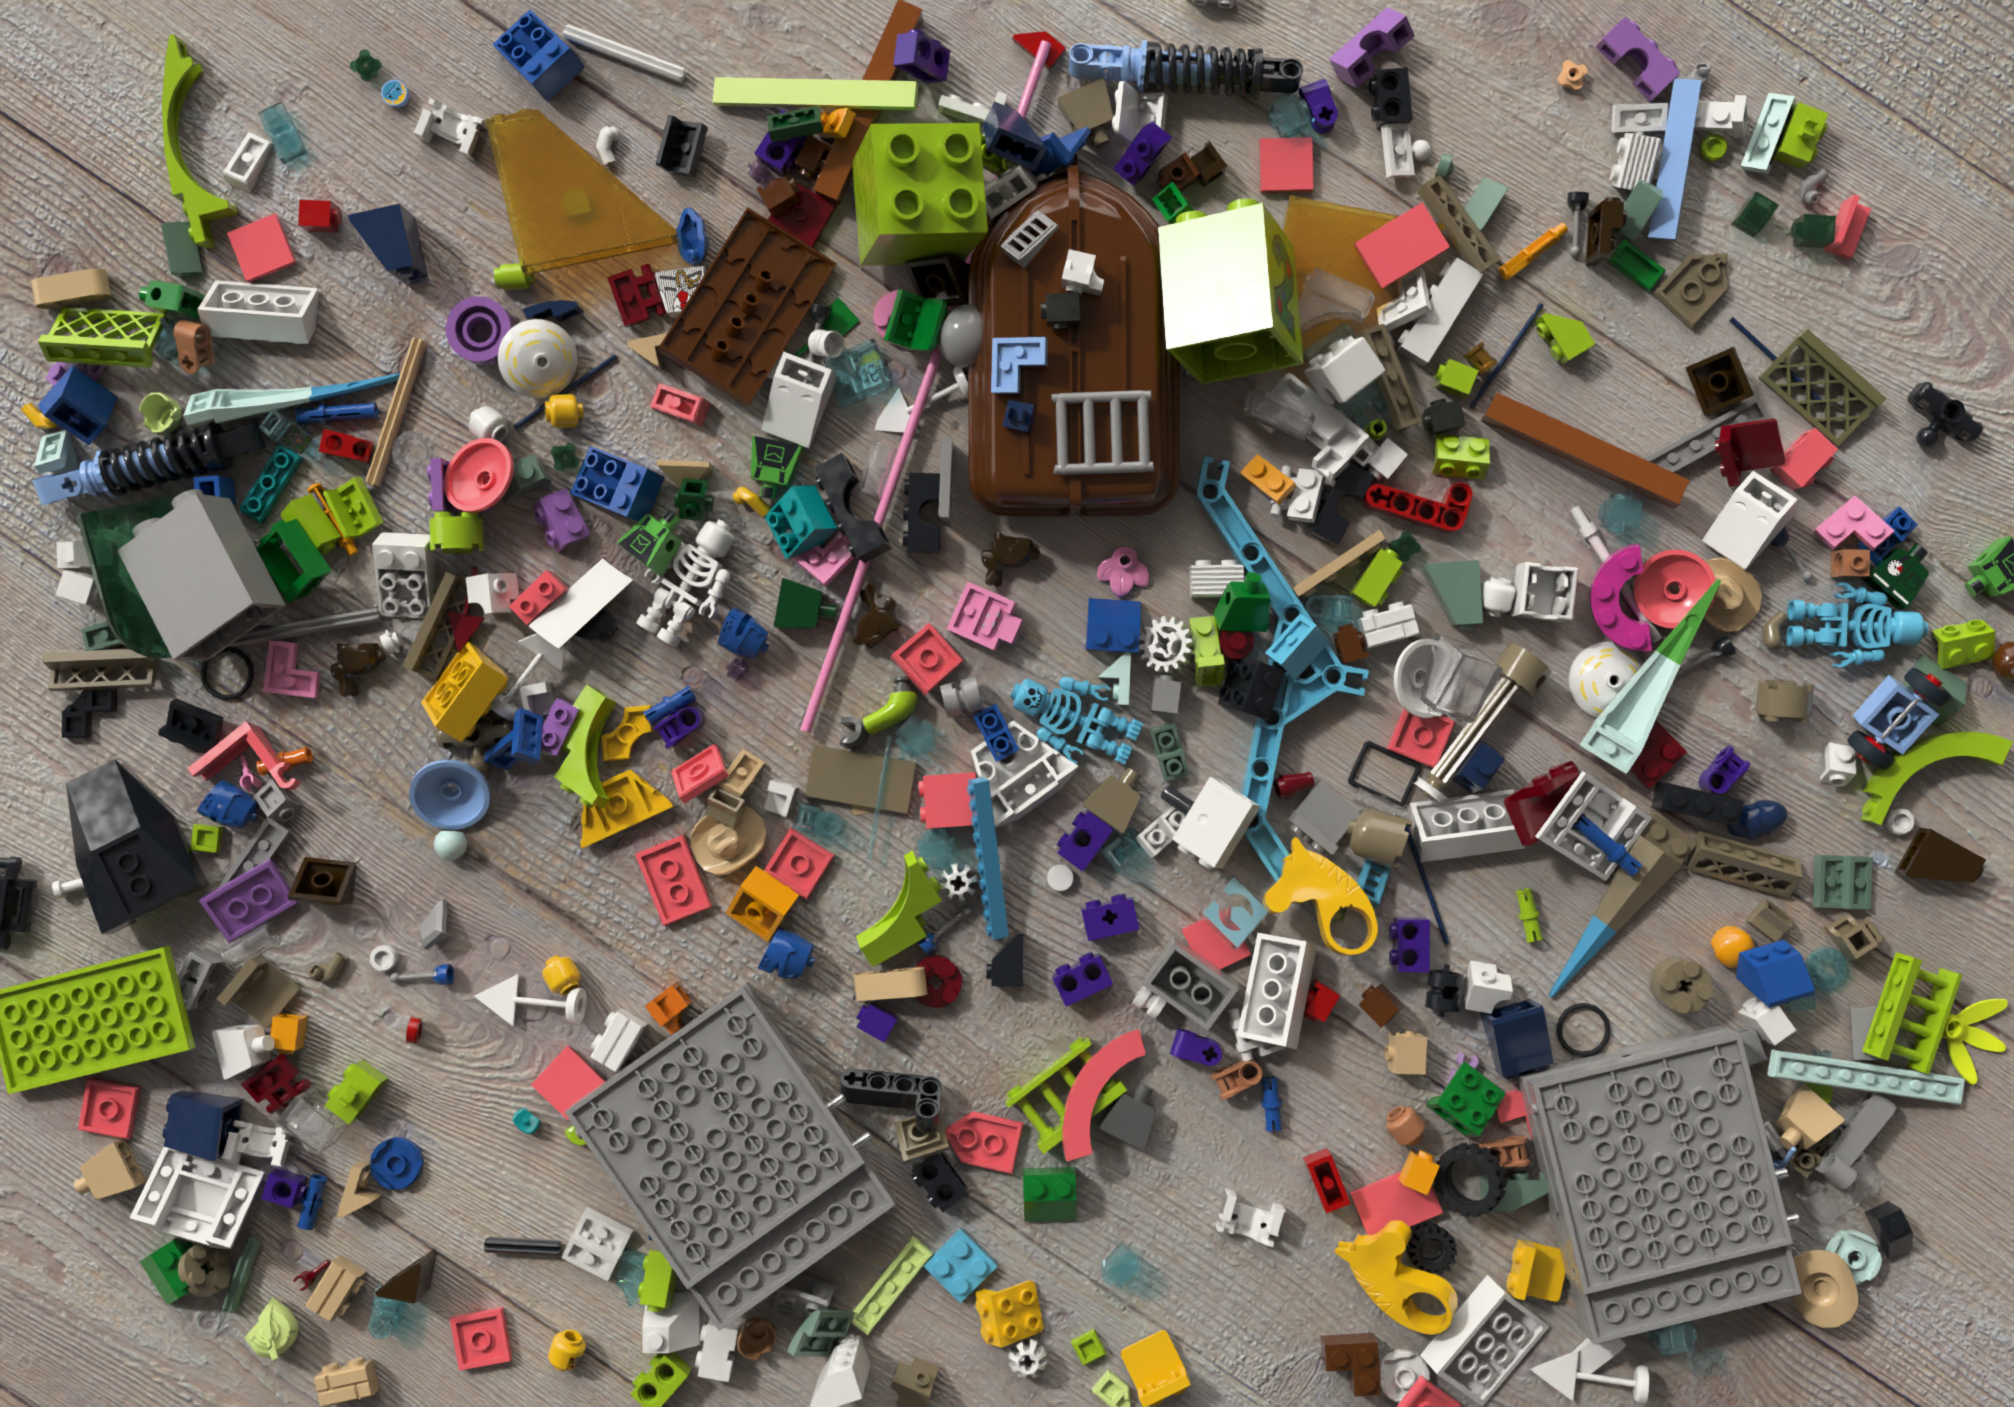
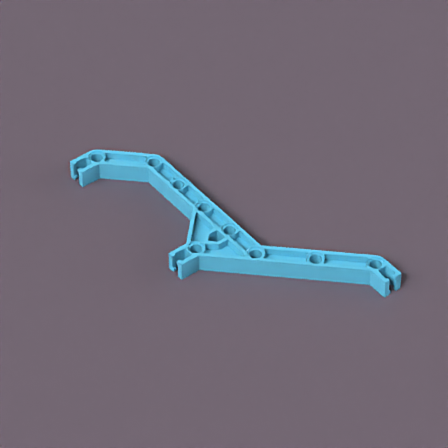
[1196,456,1369,883]

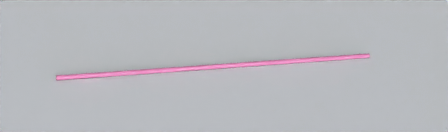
[800,41,1051,733]

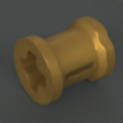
[1463,342,1498,376]

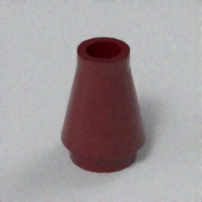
[1273,771,1315,800]

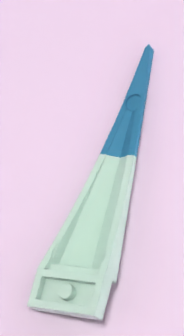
[183,373,400,425]

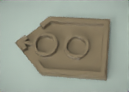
[1654,253,1728,328]

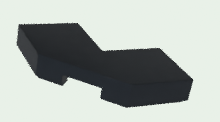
[62,689,117,738]

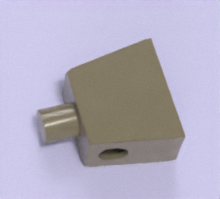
[1058,78,1113,148]
[1082,767,1141,833]

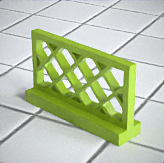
[38,307,167,368]

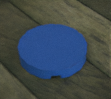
[370,1137,424,1190]

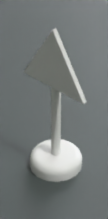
[875,366,968,434]
[491,633,564,721]
[474,974,587,1026]
[1530,1350,1649,1404]

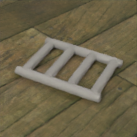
[1051,390,1154,475]

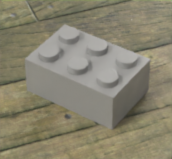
[1143,937,1239,1031]

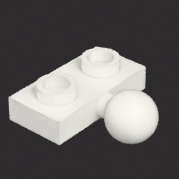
[1611,103,1668,136]
[1381,123,1431,179]

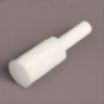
[1763,1120,1795,1171]

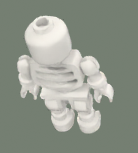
[636,519,735,648]

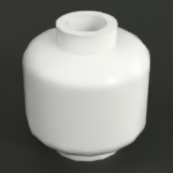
[469,406,508,442]
[1481,576,1515,617]

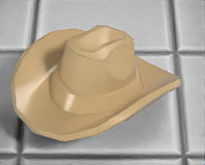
[1704,557,1763,633]
[691,806,767,876]
[1790,1249,1858,1328]

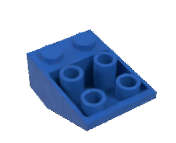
[492,10,585,103]
[570,446,665,522]

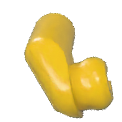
[21,403,57,429]
[733,487,770,517]

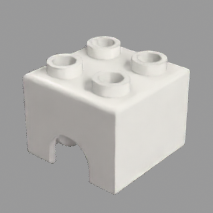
[1304,336,1386,405]
[1511,562,1578,622]

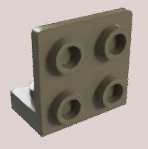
[217,955,300,1028]

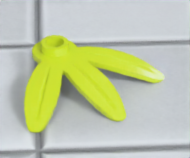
[1942,999,2008,1085]

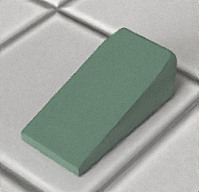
[81,616,141,651]

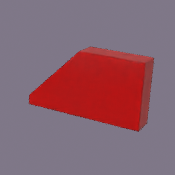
[1012,31,1066,70]

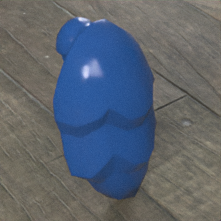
[676,207,709,265]

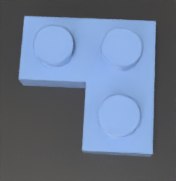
[991,337,1048,394]

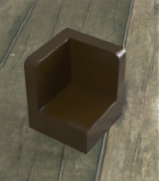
[1190,141,1227,188]

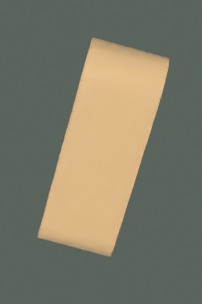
[31,268,111,309]
[853,967,928,1001]

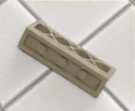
[1417,175,1501,273]
[1358,324,1423,432]
[402,572,474,680]
[42,648,158,692]
[1687,831,1803,898]

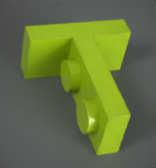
[1189,616,1225,688]

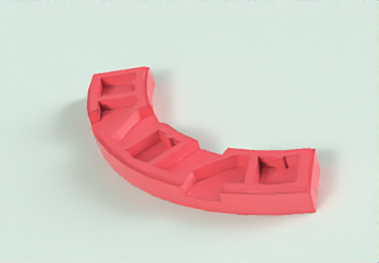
[1062,1029,1146,1161]

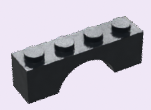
[814,453,892,563]

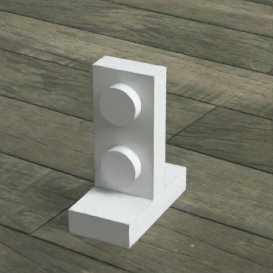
[938,91,1008,136]
[1694,95,1749,139]

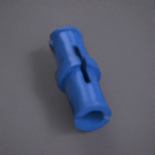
[643,686,697,726]
[1261,1076,1282,1132]
[297,1174,327,1230]

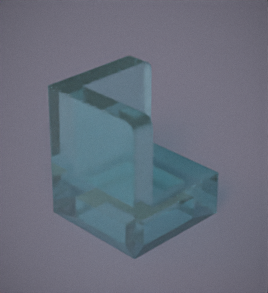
[154,316,178,361]

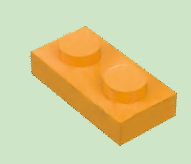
[816,108,856,138]
[1240,454,1297,505]

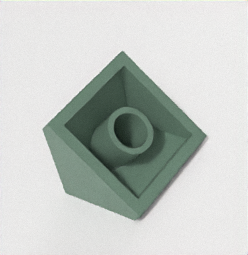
[1902,655,1967,727]

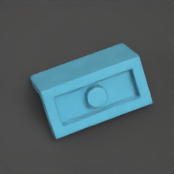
[1265,614,1329,679]

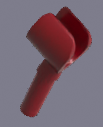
[293,1259,331,1291]

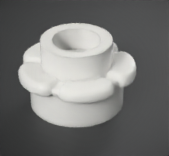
[380,630,403,655]

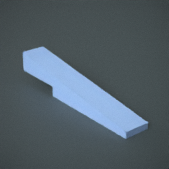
[1648,79,1702,241]

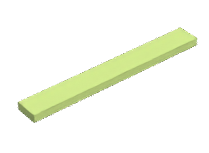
[712,77,918,110]

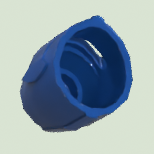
[717,608,769,659]
[197,780,259,829]
[758,928,816,979]

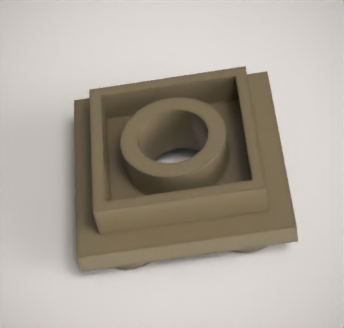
[895,1112,950,1164]

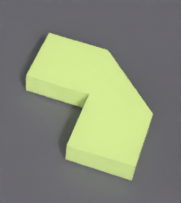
[1092,1369,1131,1407]

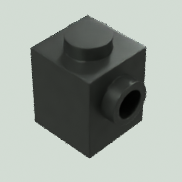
[1041,293,1080,331]
[1422,398,1466,436]

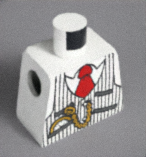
[655,266,707,318]

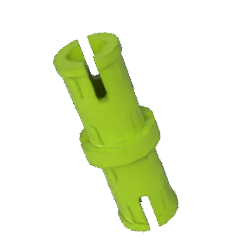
[1515,887,1543,942]

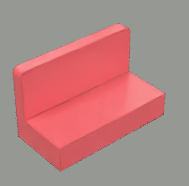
[1824,194,1871,259]

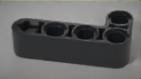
[840,1069,942,1133]

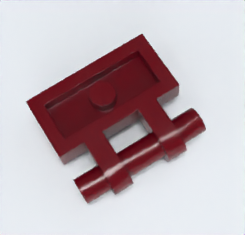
[607,264,667,328]
[241,1053,311,1114]

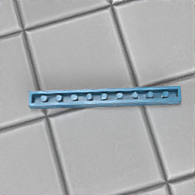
[967,777,1009,940]

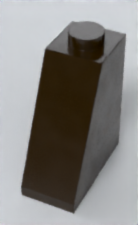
[1894,828,1986,883]

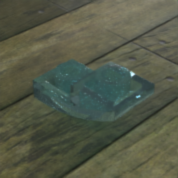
[258,102,307,164]

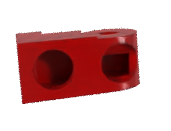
[318,429,374,463]

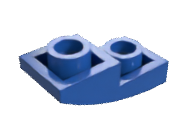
[1857,506,1918,564]
[973,704,1020,762]

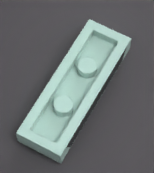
[1741,93,1796,174]

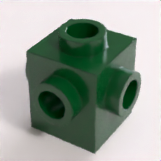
[675,478,714,522]

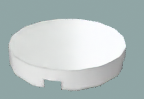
[1379,1349,1430,1403]

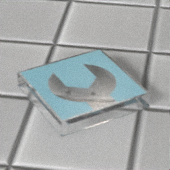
[1198,875,1269,950]

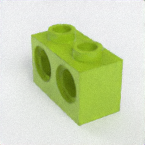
[630,1352,692,1407]

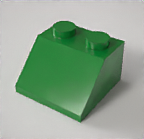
[1023,1167,1076,1221]
[140,1238,209,1305]

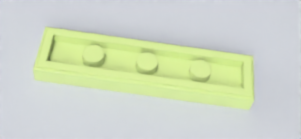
[851,1236,933,1336]

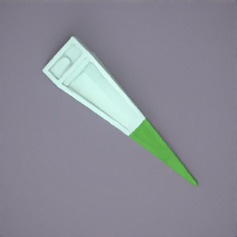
[1580,579,1721,774]

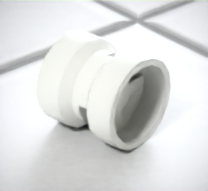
[808,329,844,358]
[1132,985,1166,1019]

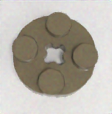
[178,1244,231,1297]

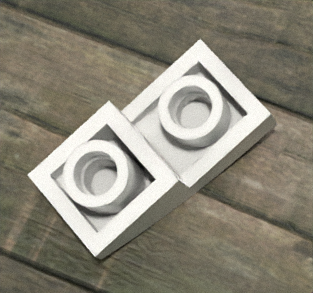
[1135,806,1186,858]

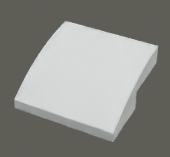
[562,1207,634,1281]

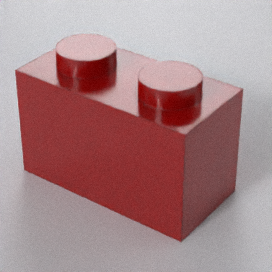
[1302,1148,1351,1213]

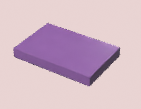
[199,858,299,943]

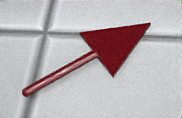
[447,566,485,653]

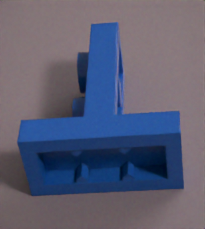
[484,708,543,770]

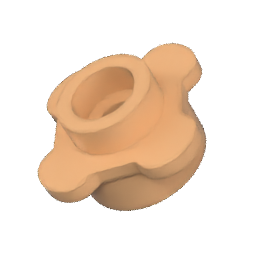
[1557,60,1587,90]

